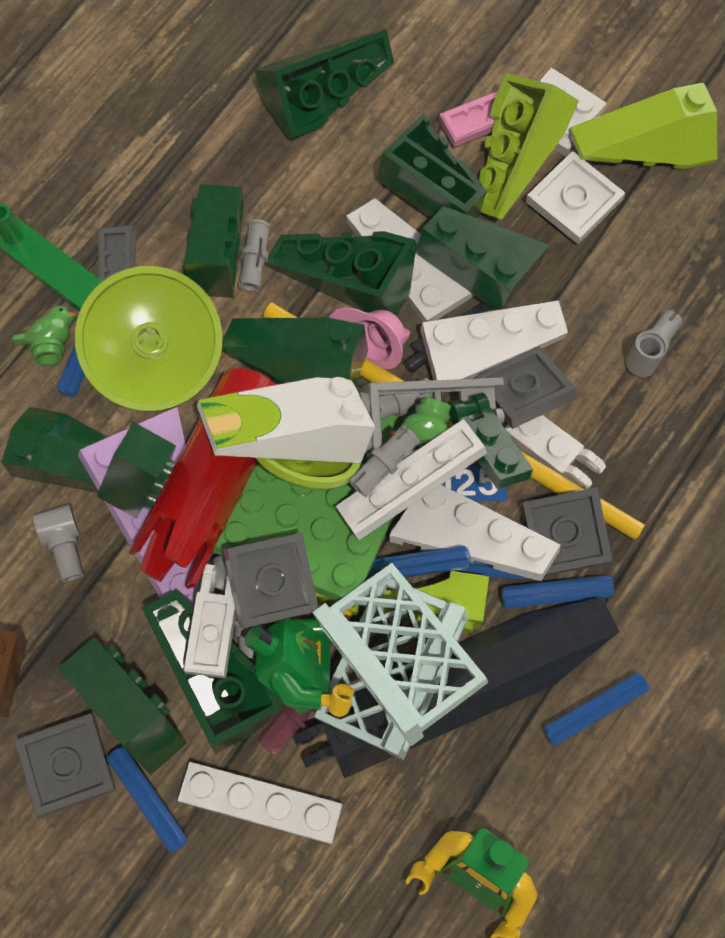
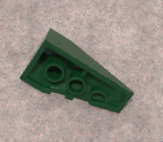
[254,29,394,139]
[264,231,417,316]
[222,317,368,386]
[1,407,108,493]
[142,590,284,754]

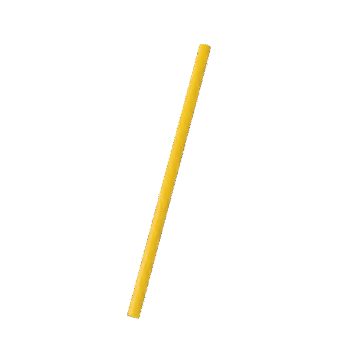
[263,302,645,541]

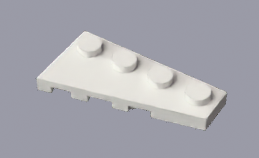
[346,199,475,322]
[420,301,568,380]
[389,485,560,581]

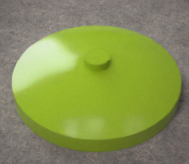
[75,266,222,413]

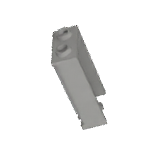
[359,378,504,461]

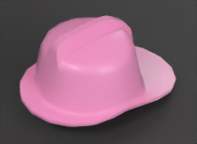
[329,307,410,369]

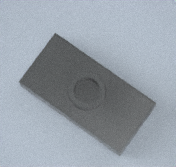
[98,226,136,281]

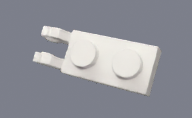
[505,415,606,489]
[184,564,236,678]

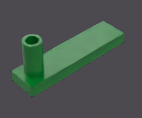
[0,204,102,312]

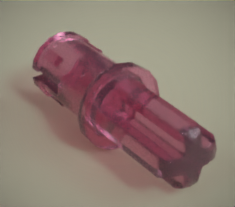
[260,707,314,756]

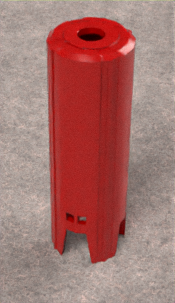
[129,368,277,589]

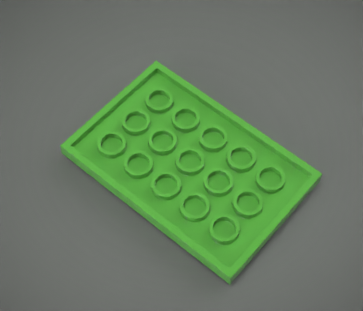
[213,386,425,608]

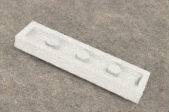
[336,419,487,540]
[178,762,342,845]

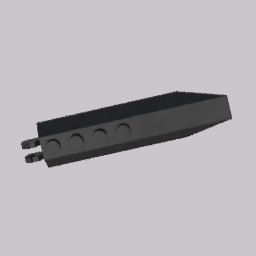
[293,597,620,779]

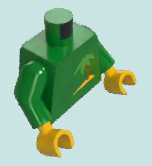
[244,610,354,717]

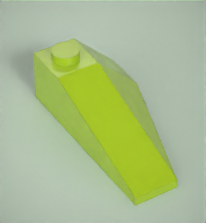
[479,73,579,220]
[568,83,717,169]

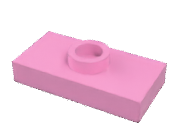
[439,91,498,147]

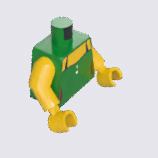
[406,827,537,938]

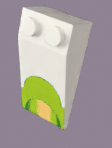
[197,377,375,463]

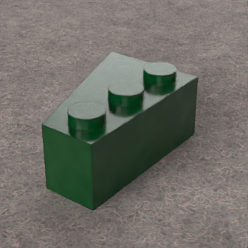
[377,113,487,218]
[183,184,244,298]
[416,206,549,310]
[96,421,176,519]
[58,637,187,775]

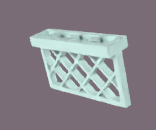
[313,563,488,746]
[314,578,469,760]

